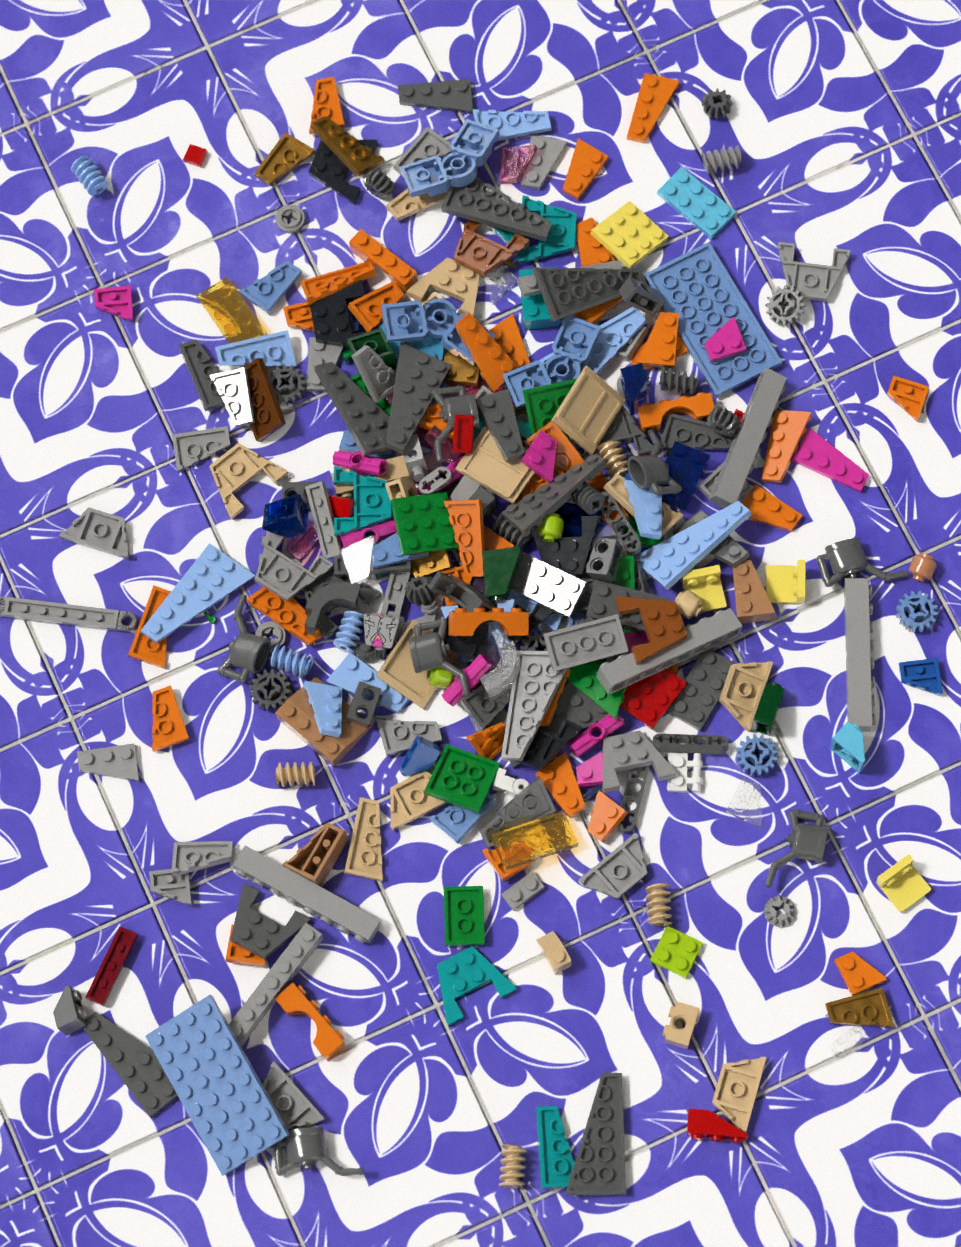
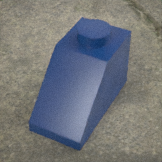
[399,735,441,777]

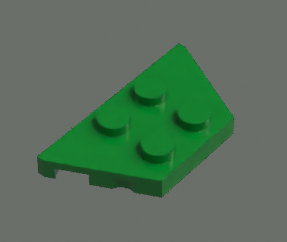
[566,659,627,720]

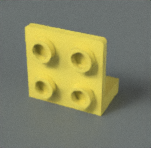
[766,560,805,603]
[681,565,727,613]
[876,854,931,913]

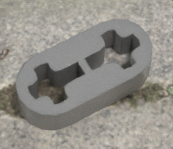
[419,466,452,495]

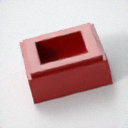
[183,144,207,168]

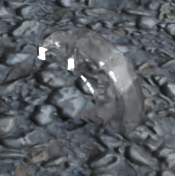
[479,629,521,700]

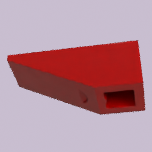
[686,1109,748,1144]

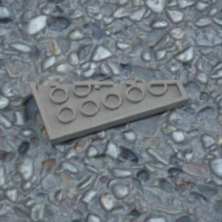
[501,651,568,761]

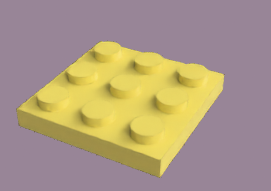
[590,201,669,269]

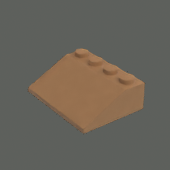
[275,677,373,768]

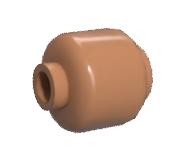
[909,553,937,582]

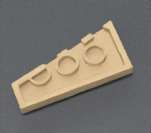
[603,474,684,540]
[344,797,383,882]

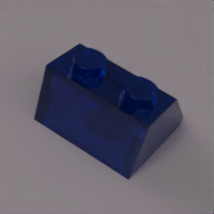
[620,363,650,416]
[262,493,309,538]

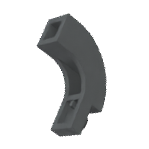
[428,571,496,624]
[305,582,361,636]

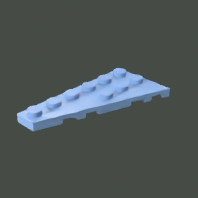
[539,307,646,375]
[634,501,752,590]
[141,543,256,643]

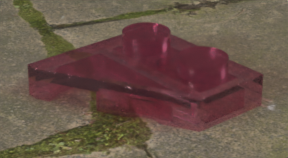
[499,144,538,184]

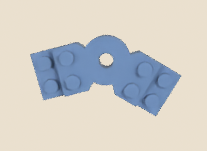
[400,119,499,198]
[381,298,496,365]
[503,316,601,409]

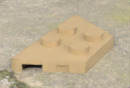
[719,661,773,731]
[390,770,448,831]
[712,1057,766,1133]

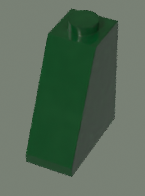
[482,546,523,602]
[752,682,785,736]

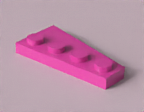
[792,428,869,493]

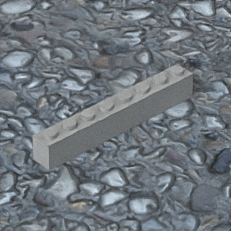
[708,368,787,508]
[844,578,876,732]
[597,608,742,695]
[233,845,382,944]
[229,923,323,1047]

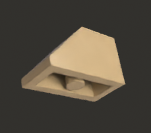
[536,931,572,975]

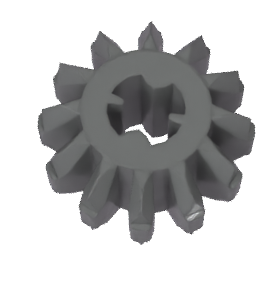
[701,87,733,120]
[363,169,395,199]
[706,407,740,437]
[404,574,437,606]

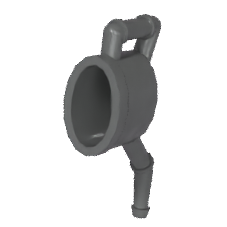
[432,385,479,463]
[627,429,682,496]
[816,538,908,587]
[217,594,271,682]
[409,619,470,696]
[766,809,829,888]
[273,1127,364,1176]

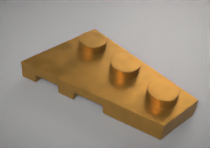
[254,132,316,186]
[825,988,894,1027]

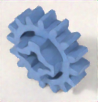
[896,591,938,633]
[736,733,778,777]

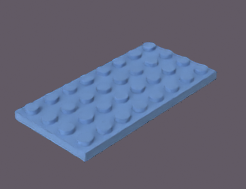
[644,242,782,398]
[145,995,290,1176]

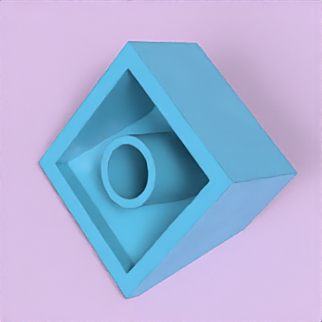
[830,721,865,774]

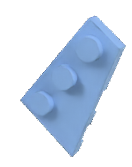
[623,480,662,539]
[303,681,342,737]

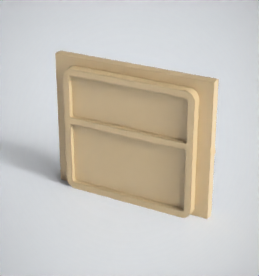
[551,366,626,455]
[455,425,535,504]
[376,619,459,709]

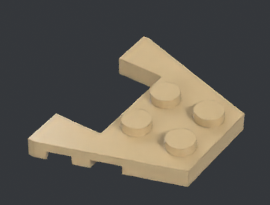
[407,257,480,317]
[209,443,288,520]

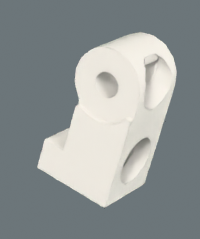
[492,768,529,797]

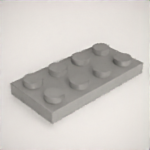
[543,614,628,672]

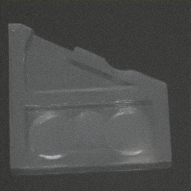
[726,777,762,828]

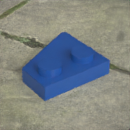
[898,658,943,696]

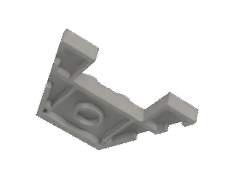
[778,242,851,302]
[255,525,334,602]
[602,730,676,793]

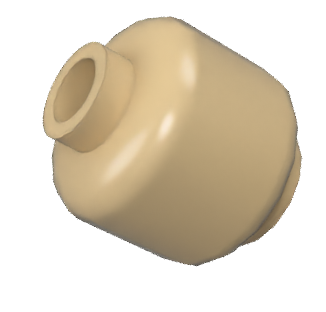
[674,590,703,619]

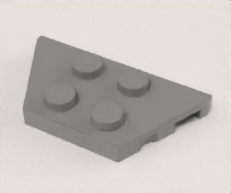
[59,507,129,559]
[578,833,647,900]
[263,1061,325,1131]

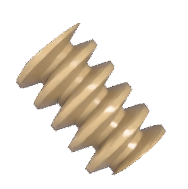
[597,441,628,479]
[276,762,316,787]
[645,883,672,927]
[499,1144,527,1189]

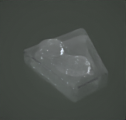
[481,265,518,306]
[340,536,376,585]

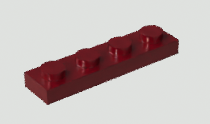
[85,926,138,1007]

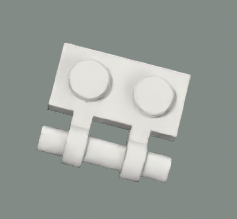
[667,752,703,793]

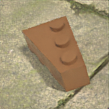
[733,560,778,624]
[282,823,349,887]

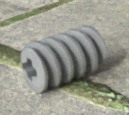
[701,145,741,174]

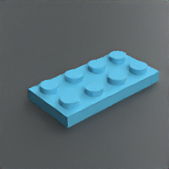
[657,167,736,239]

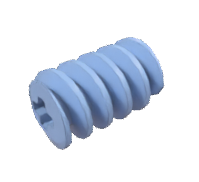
[71,155,109,196]
[333,611,364,654]
[271,643,314,678]

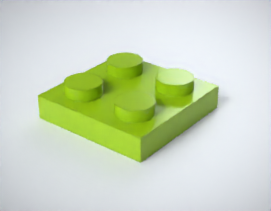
[650,926,703,979]

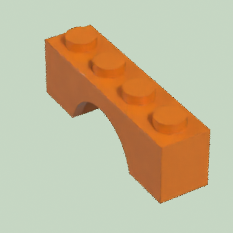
[349,229,418,294]
[637,392,715,434]
[449,608,529,636]
[275,983,345,1061]

